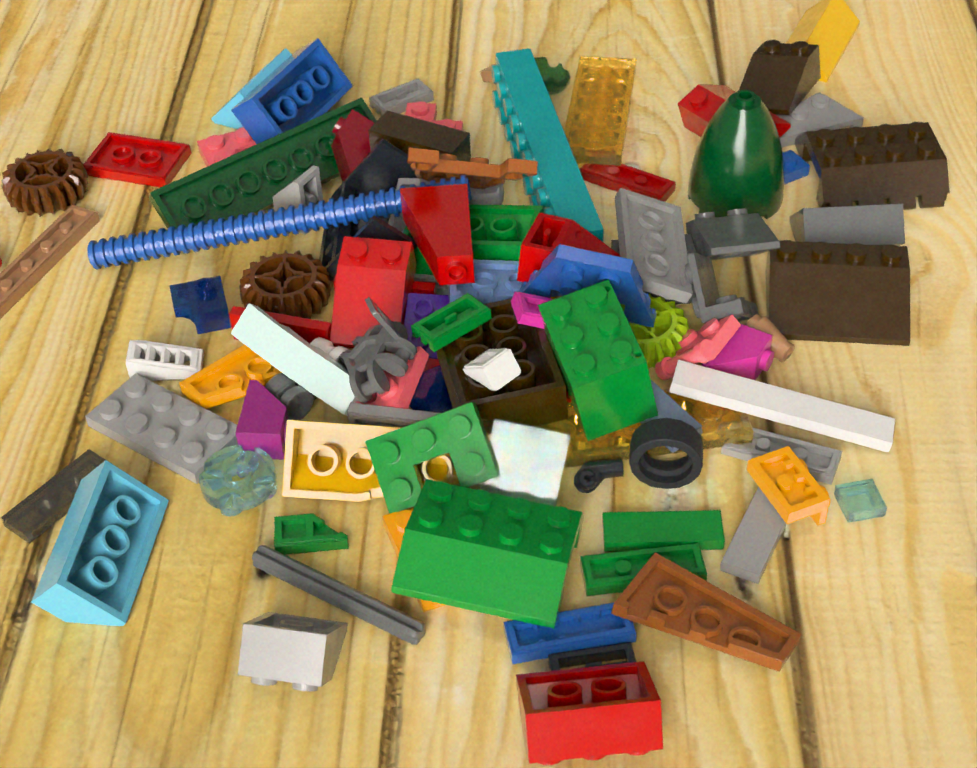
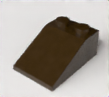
[739,40,821,116]

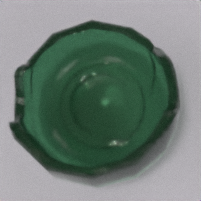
[534,57,570,95]

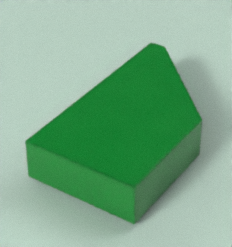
[274,513,349,555]

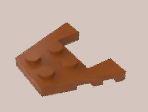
[407,148,538,189]

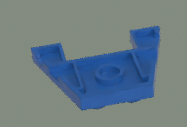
[520,244,657,327]

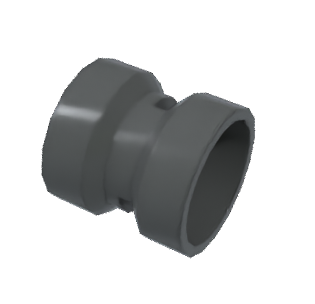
[265,373,314,420]

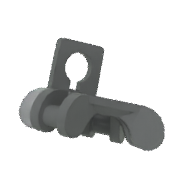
[338,297,417,403]

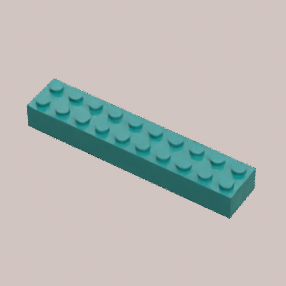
[491,48,604,242]

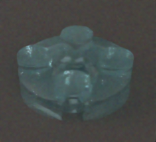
[199,446,277,516]

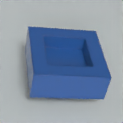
[782,150,810,185]

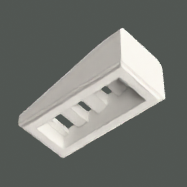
[126,340,204,381]

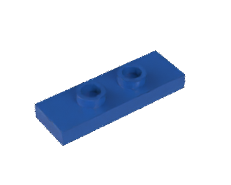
[504,602,637,665]

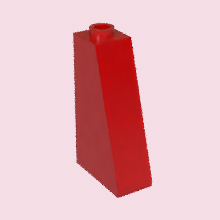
[400,184,475,285]

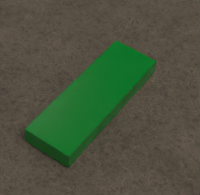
[602,510,725,552]
[580,543,707,596]

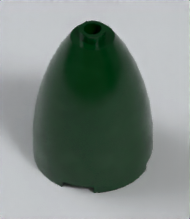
[688,90,784,219]

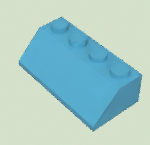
[31,460,169,627]

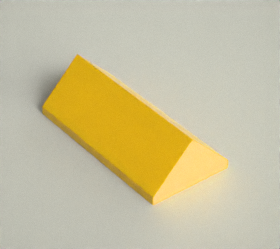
[786,0,860,83]

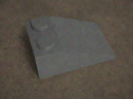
[686,208,780,260]

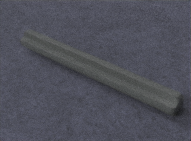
[252,545,426,645]

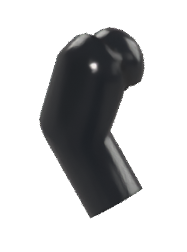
[574,458,624,493]

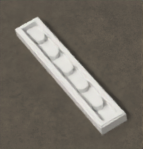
[669,360,895,452]

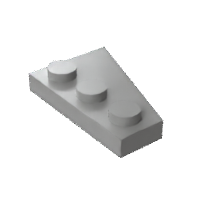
[777,92,864,147]

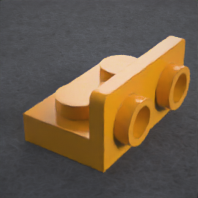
[747,446,830,525]

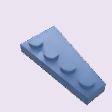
[448,259,564,304]

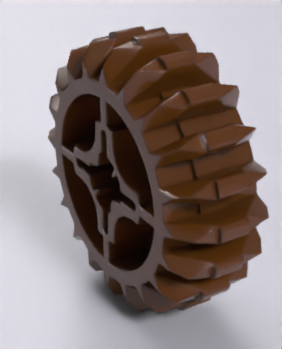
[2,148,88,217]
[239,250,331,319]

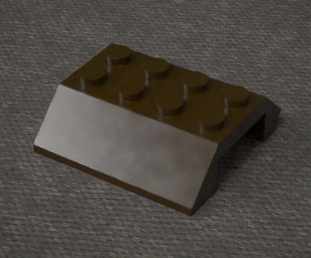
[795,122,950,210]

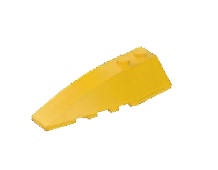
[282,419,516,502]

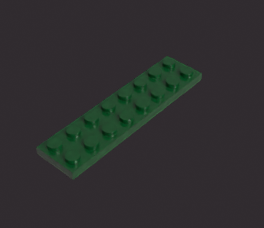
[148,97,377,229]

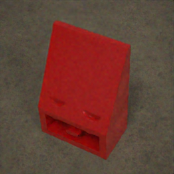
[517,212,620,282]

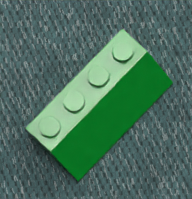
[403,204,544,275]

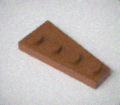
[611,552,802,672]

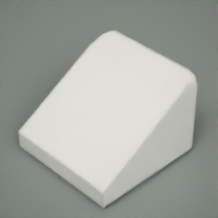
[463,348,521,391]

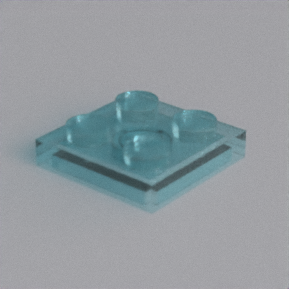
[480,419,571,506]

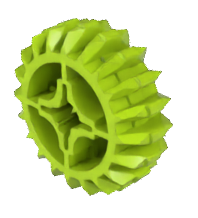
[620,293,689,370]

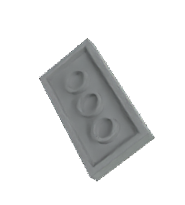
[615,188,693,304]
[85,373,238,484]

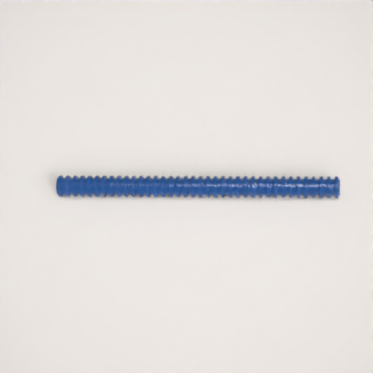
[87,175,472,269]

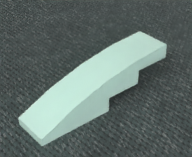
[231,303,357,416]

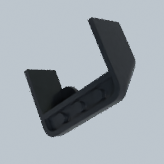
[319,138,417,281]

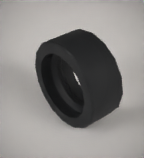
[629,418,703,489]

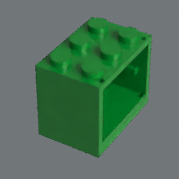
[538,279,658,441]

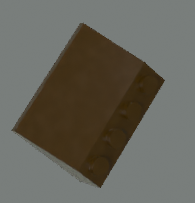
[765,240,910,346]
[426,298,568,427]

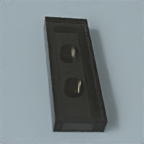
[1,449,109,544]

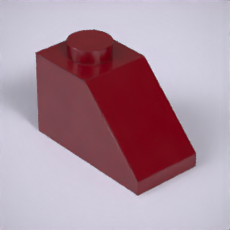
[331,109,375,183]

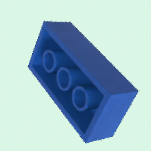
[231,38,353,144]

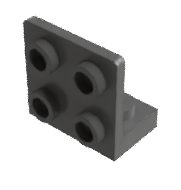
[685,252,759,324]

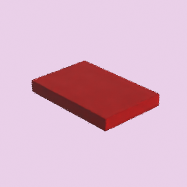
[83,132,191,188]

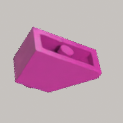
[701,324,774,381]

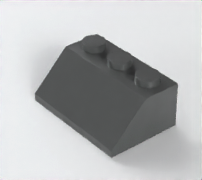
[790,204,905,246]

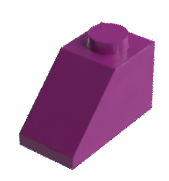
[235,380,289,460]

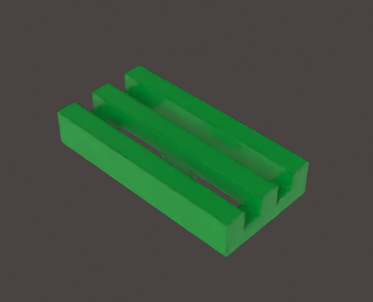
[411,293,492,352]

